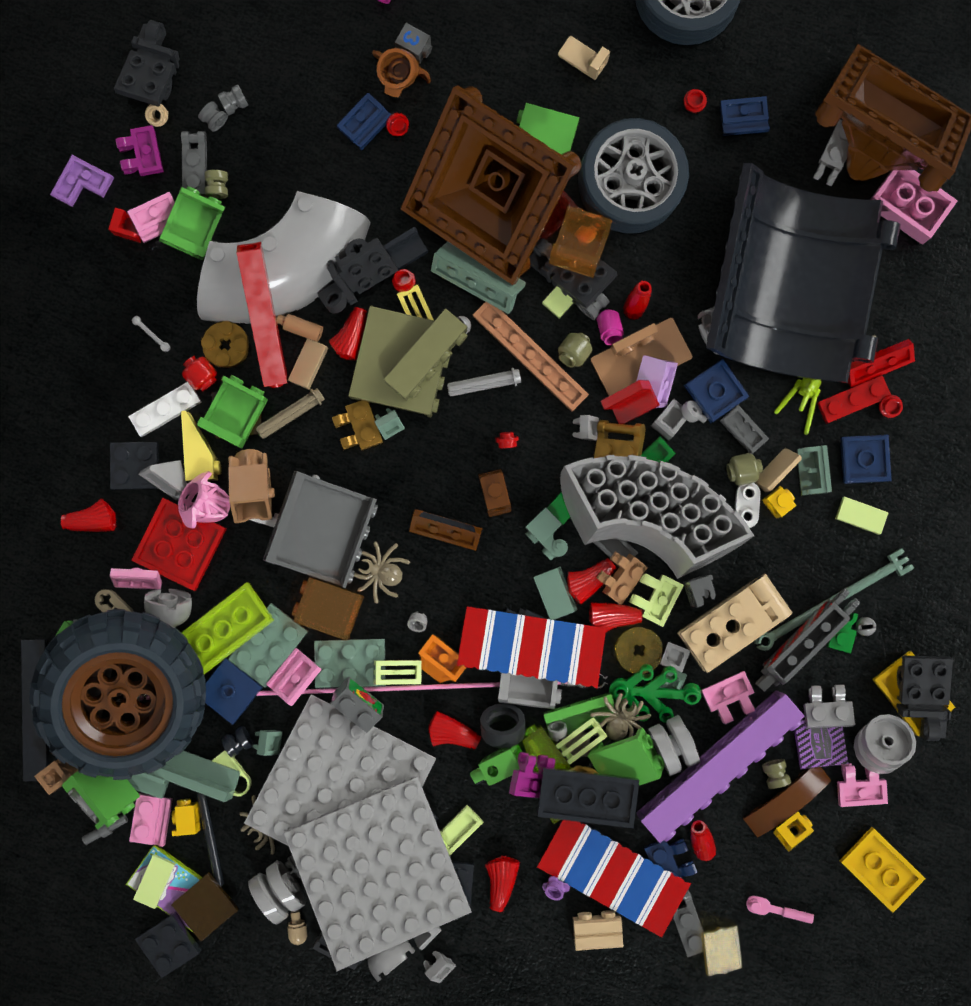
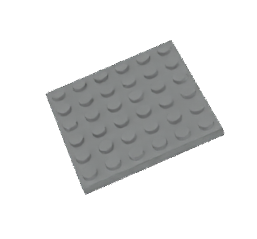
[244,694,436,846]
[284,776,471,971]

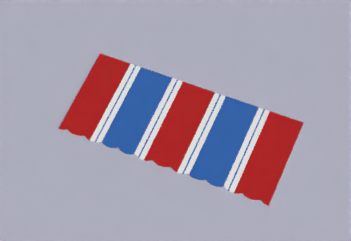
[457,607,606,688]
[537,820,691,937]

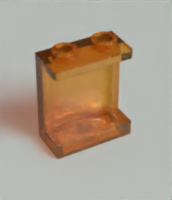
[549,206,612,278]
[292,577,364,641]

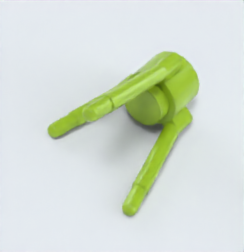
[774,378,821,435]

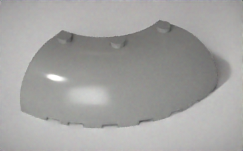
[197,191,370,324]
[560,455,754,579]

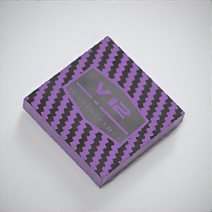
[794,720,849,769]

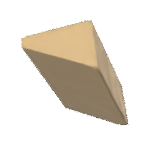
[288,339,328,390]
[755,449,802,492]

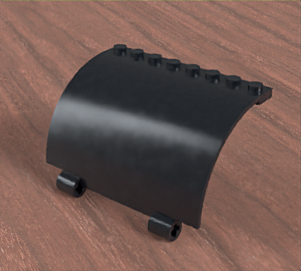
[706,163,901,383]

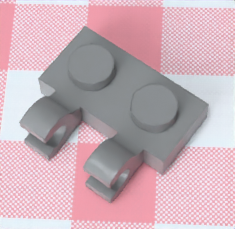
[803,685,855,729]

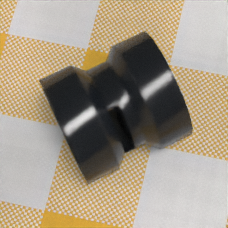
[221,726,253,758]

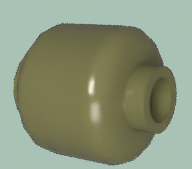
[558,333,592,367]
[726,453,763,486]

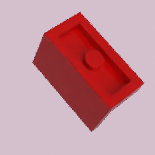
[601,380,660,424]

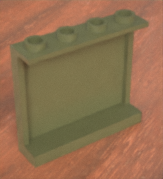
[349,306,450,417]

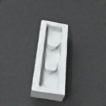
[128,382,201,437]

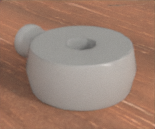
[681,401,707,423]

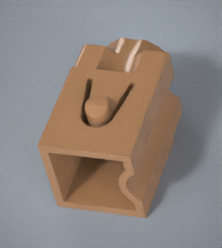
[229,449,275,523]

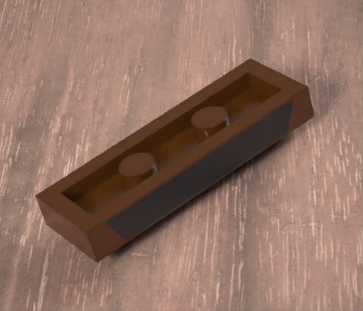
[409,509,482,551]

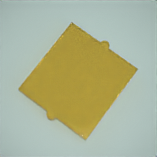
[702,926,742,976]

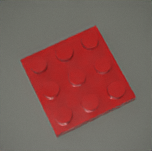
[131,498,227,591]

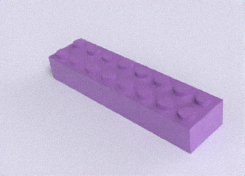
[636,691,805,843]

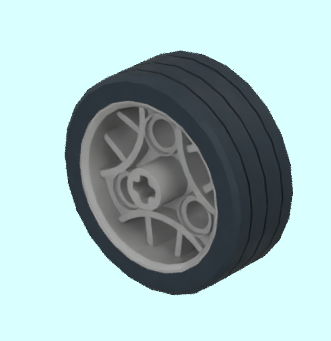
[636,0,741,45]
[578,118,689,233]

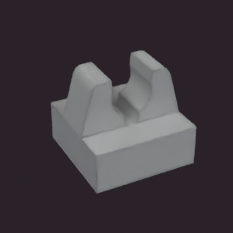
[573,415,599,441]
[423,951,456,983]

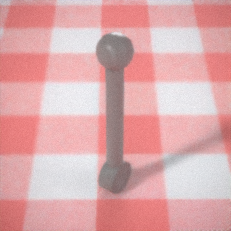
[132,316,170,352]

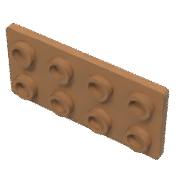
[591,318,692,396]

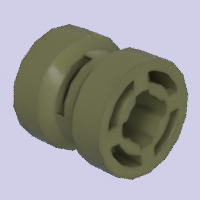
[205,170,228,199]
[762,759,791,789]

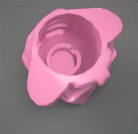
[178,471,230,529]

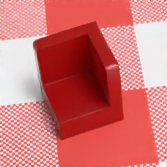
[108,208,142,243]

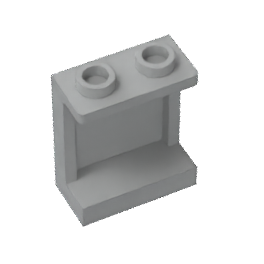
[498,673,562,709]

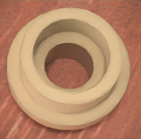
[145,104,168,127]

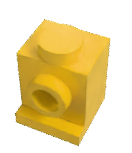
[762,486,797,518]
[172,799,201,836]
[773,812,814,852]

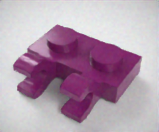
[115,125,164,176]
[509,752,555,798]

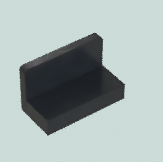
[383,227,428,270]

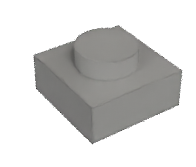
[660,642,690,672]

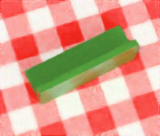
[543,693,615,735]

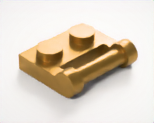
[594,420,645,458]

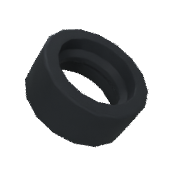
[480,703,525,748]

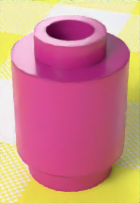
[597,309,624,345]

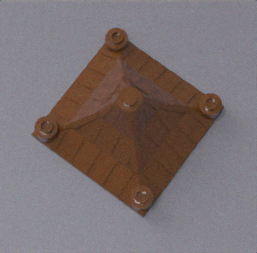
[815,44,971,192]
[401,85,581,285]

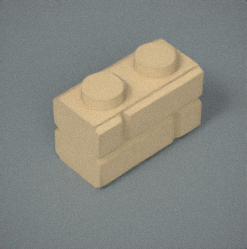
[573,910,623,951]

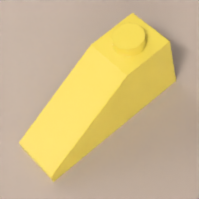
[181,411,221,482]

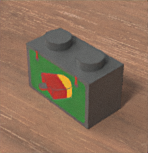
[331,677,384,733]

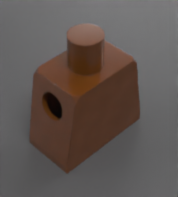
[479,469,511,517]

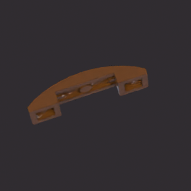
[743,767,831,838]

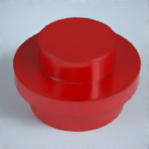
[684,89,707,113]
[386,113,409,136]
[392,269,416,292]
[879,395,903,418]
[495,432,519,448]

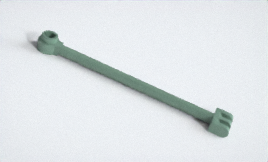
[754,548,914,651]

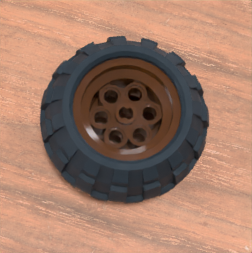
[29,609,206,780]

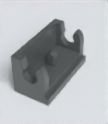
[683,575,716,607]

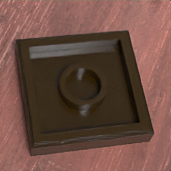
[171,873,239,941]

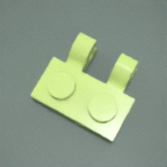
[629,573,684,627]

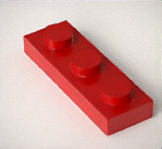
[848,339,915,388]
[817,375,891,424]

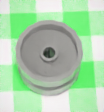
[854,714,916,774]
[648,715,701,776]
[248,860,306,924]

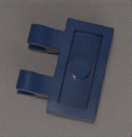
[644,839,698,878]

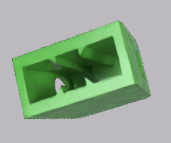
[470,744,522,786]

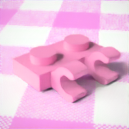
[701,671,755,724]
[837,763,888,807]

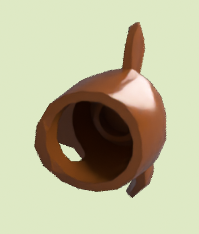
[372,47,431,97]

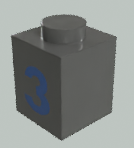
[395,23,432,64]

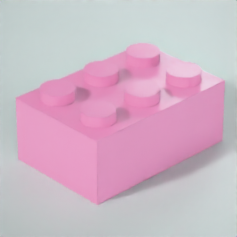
[870,170,957,245]

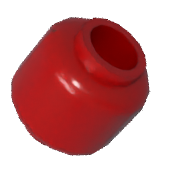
[182,356,217,391]

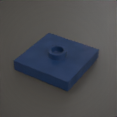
[684,359,749,423]
[840,435,892,484]
[205,658,263,725]

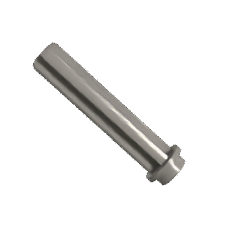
[447,368,521,396]

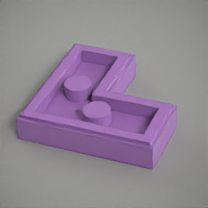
[50,155,114,207]

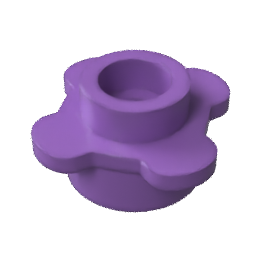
[542,876,570,900]

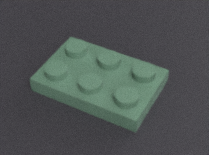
[228,603,308,688]
[314,639,386,688]

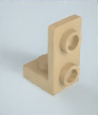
[558,36,610,80]

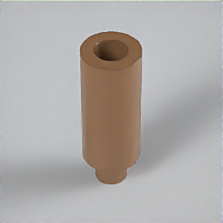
[277,314,323,342]

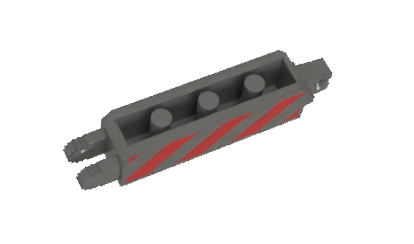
[756,588,860,692]

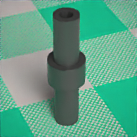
[82,814,128,845]

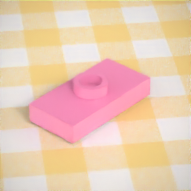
[110,568,162,589]

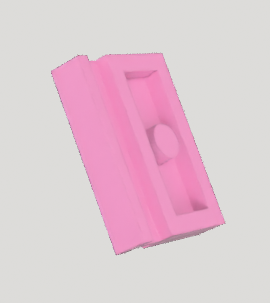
[127,192,175,243]
[266,648,322,706]
[129,793,173,847]

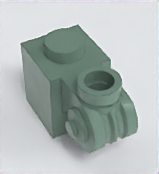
[525,508,568,560]

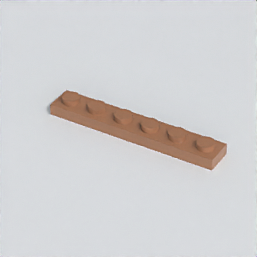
[473,302,589,412]

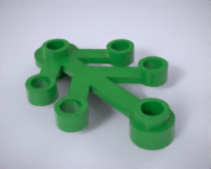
[609,664,701,723]

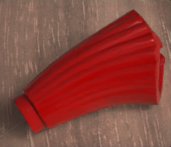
[623,281,652,320]
[329,307,367,361]
[61,498,116,532]
[567,558,616,604]
[589,603,642,632]
[428,711,481,749]
[690,820,716,861]
[485,855,520,912]

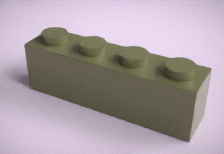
[384,309,468,401]

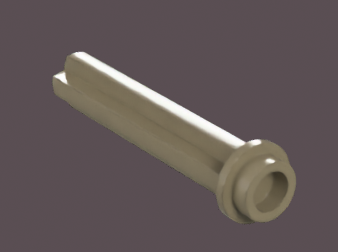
[256,388,325,439]

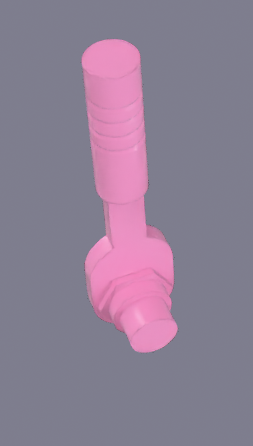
[746,896,814,924]

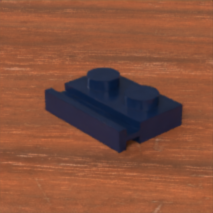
[337,93,392,150]
[719,96,770,136]

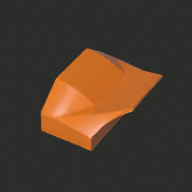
[419,634,466,683]

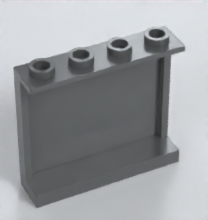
[263,471,378,588]

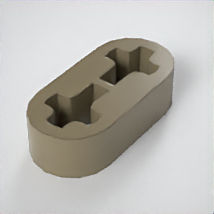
[95,589,134,612]

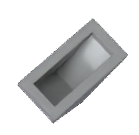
[651,399,686,440]
[139,460,187,500]

